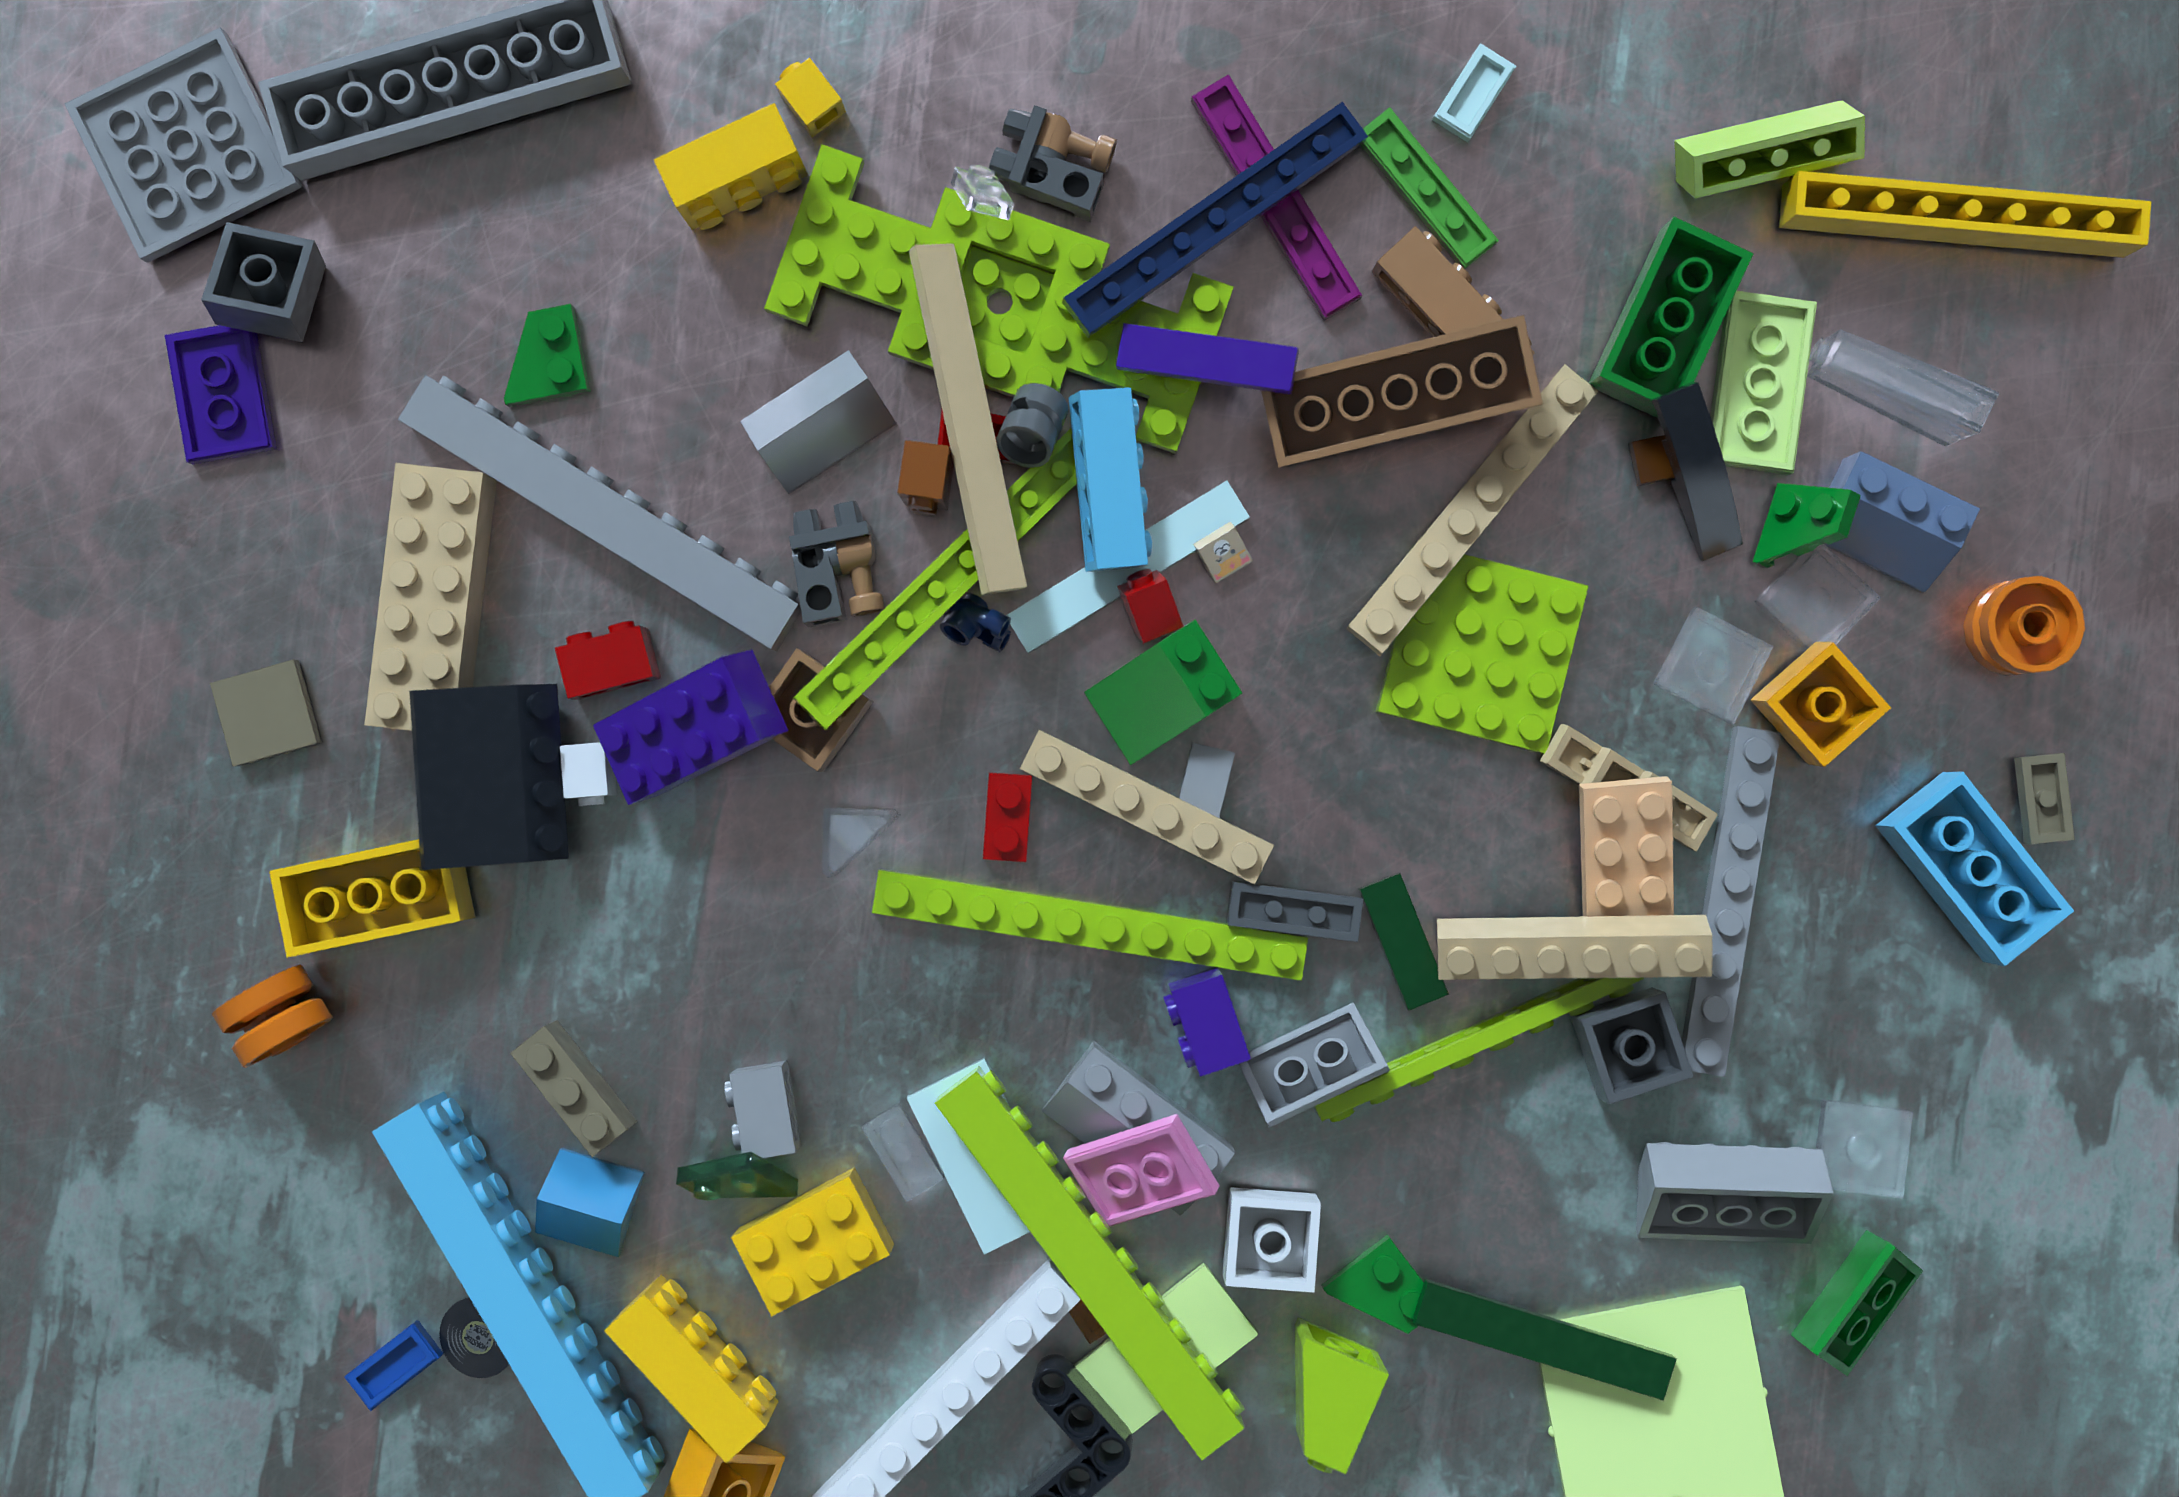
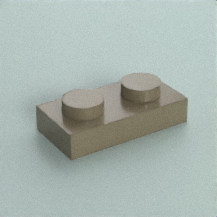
[2014,753,2075,844]

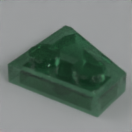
[676,1152,798,1201]

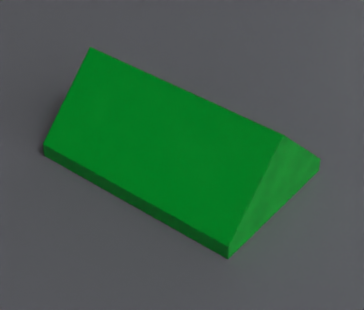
[1791,1230,1923,1376]

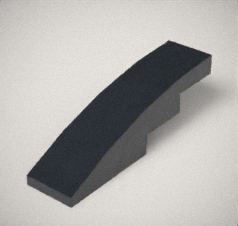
[1652,382,1743,561]

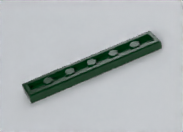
[1412,1279,1677,1401]

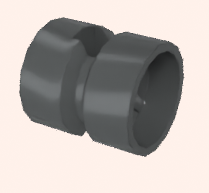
[996,383,1069,468]

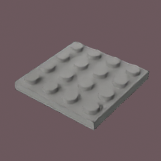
[65,27,302,263]

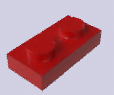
[983,772,1033,862]

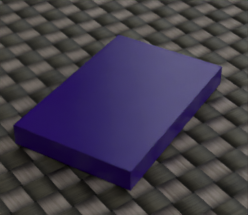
[165,325,277,465]

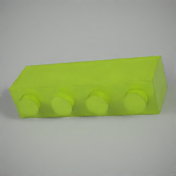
[1674,100,1865,199]

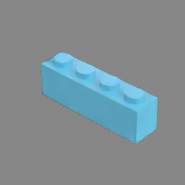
[1068,387,1152,572]

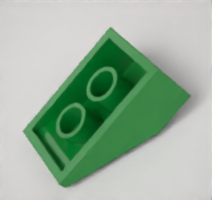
[1084,619,1243,765]

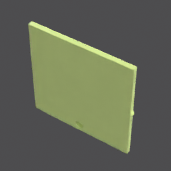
[1539,1286,1784,1497]

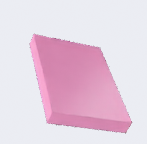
[1063,1114,1220,1227]

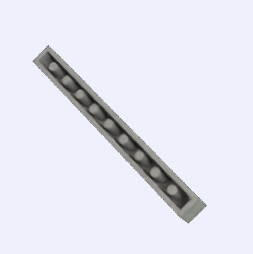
[398,375,801,651]

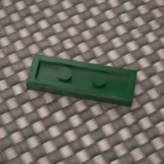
[1358,873,1449,1011]

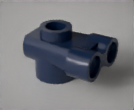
[940,593,1011,652]

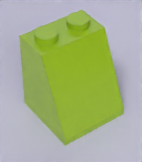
[1295,1317,1389,1474]

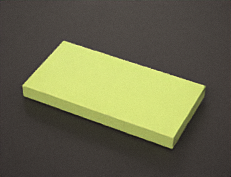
[1710,291,1817,475]
[1074,1262,1259,1434]

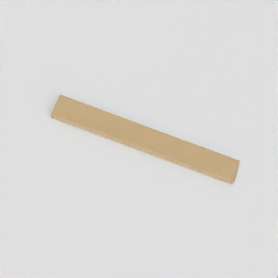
[909,244,1027,595]

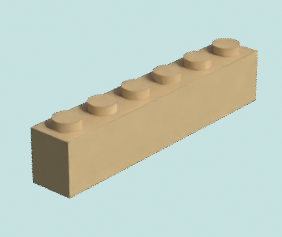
[1437,915,1713,980]

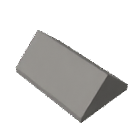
[740,350,897,494]
[1239,1002,1390,1128]

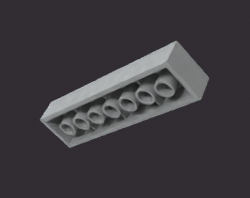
[258,0,632,181]

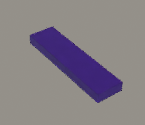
[1116,323,1299,394]

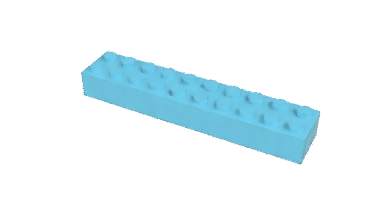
[372,1092,665,1497]

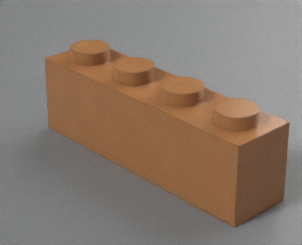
[1372,226,1535,355]

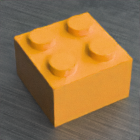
[1751,642,1891,767]

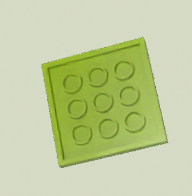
[1376,554,1589,754]

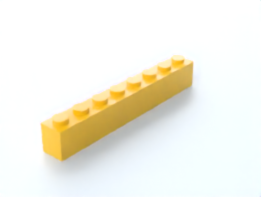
[1779,171,2152,258]

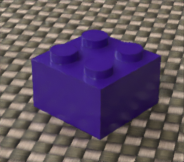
[1163,967,1251,1077]

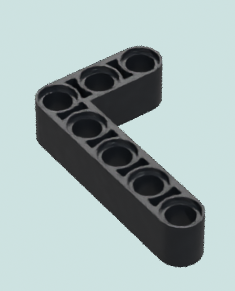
[1016,1354,1133,1497]

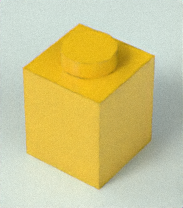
[775,57,846,138]

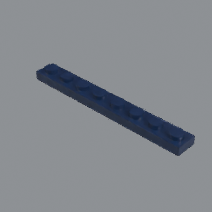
[1062,101,1368,338]

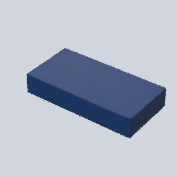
[344,1320,444,1411]

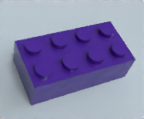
[593,649,788,805]

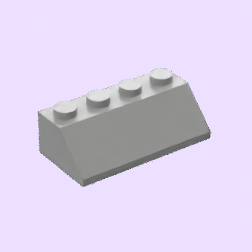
[1042,1041,1235,1216]
[1636,1142,1834,1244]

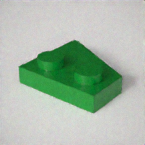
[504,304,591,407]

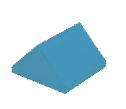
[535,1148,645,1257]

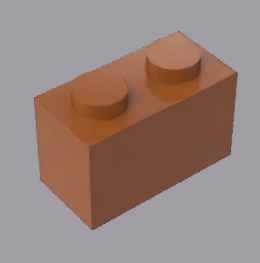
[897,440,954,516]

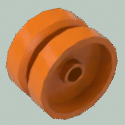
[1963,576,2085,676]
[212,964,333,1068]

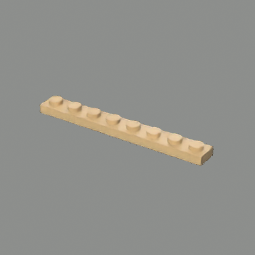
[1346,364,1598,656]

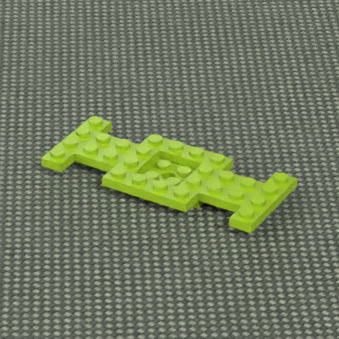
[764,144,1234,454]

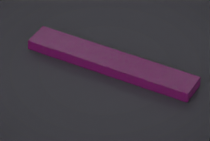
[1191,74,1362,321]

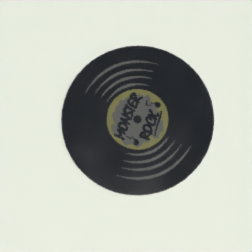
[439,1297,509,1378]

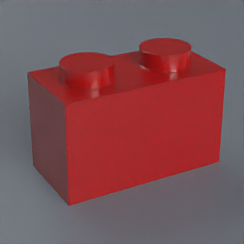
[555,621,661,700]

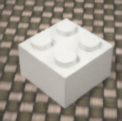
[1222,1187,1321,1293]

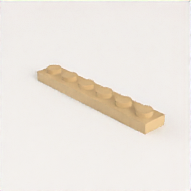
[1020,730,1274,885]

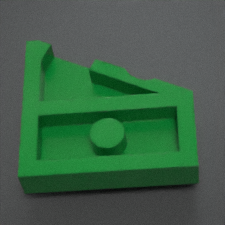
[1753,483,1861,568]
[1321,1234,1424,1334]

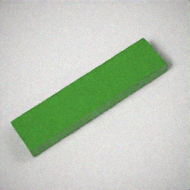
[1360,107,1499,269]

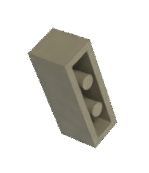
[510,1020,638,1157]

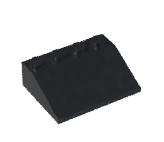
[409,684,569,870]

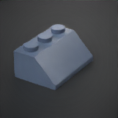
[1823,451,1980,593]

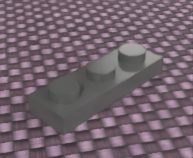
[1227,881,1363,942]

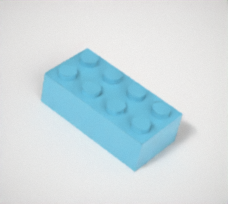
[1875,772,2074,966]

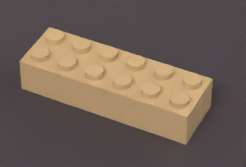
[364,463,497,731]

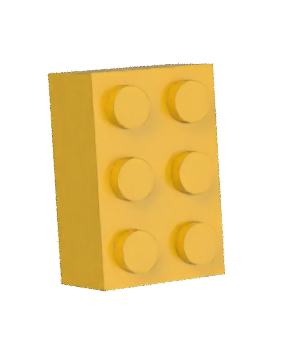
[653,103,808,230]
[731,1167,894,1317]

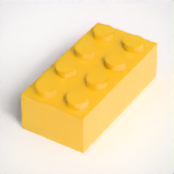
[269,839,475,958]
[604,1274,779,1464]

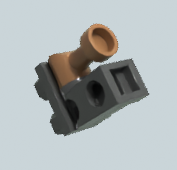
[989,105,1117,222]
[789,501,885,627]

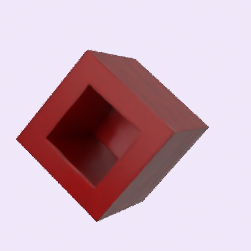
[1117,569,1184,643]

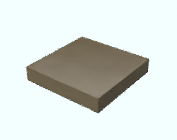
[210,659,322,767]

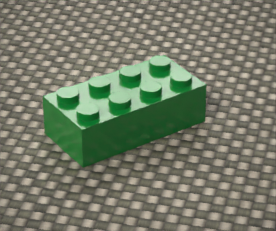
[1589,216,1754,419]

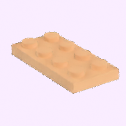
[1579,776,1674,917]

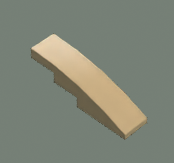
[1540,724,1718,852]

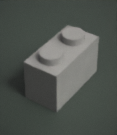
[725,1060,801,1162]

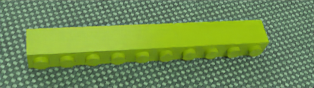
[934,1066,1245,1461]

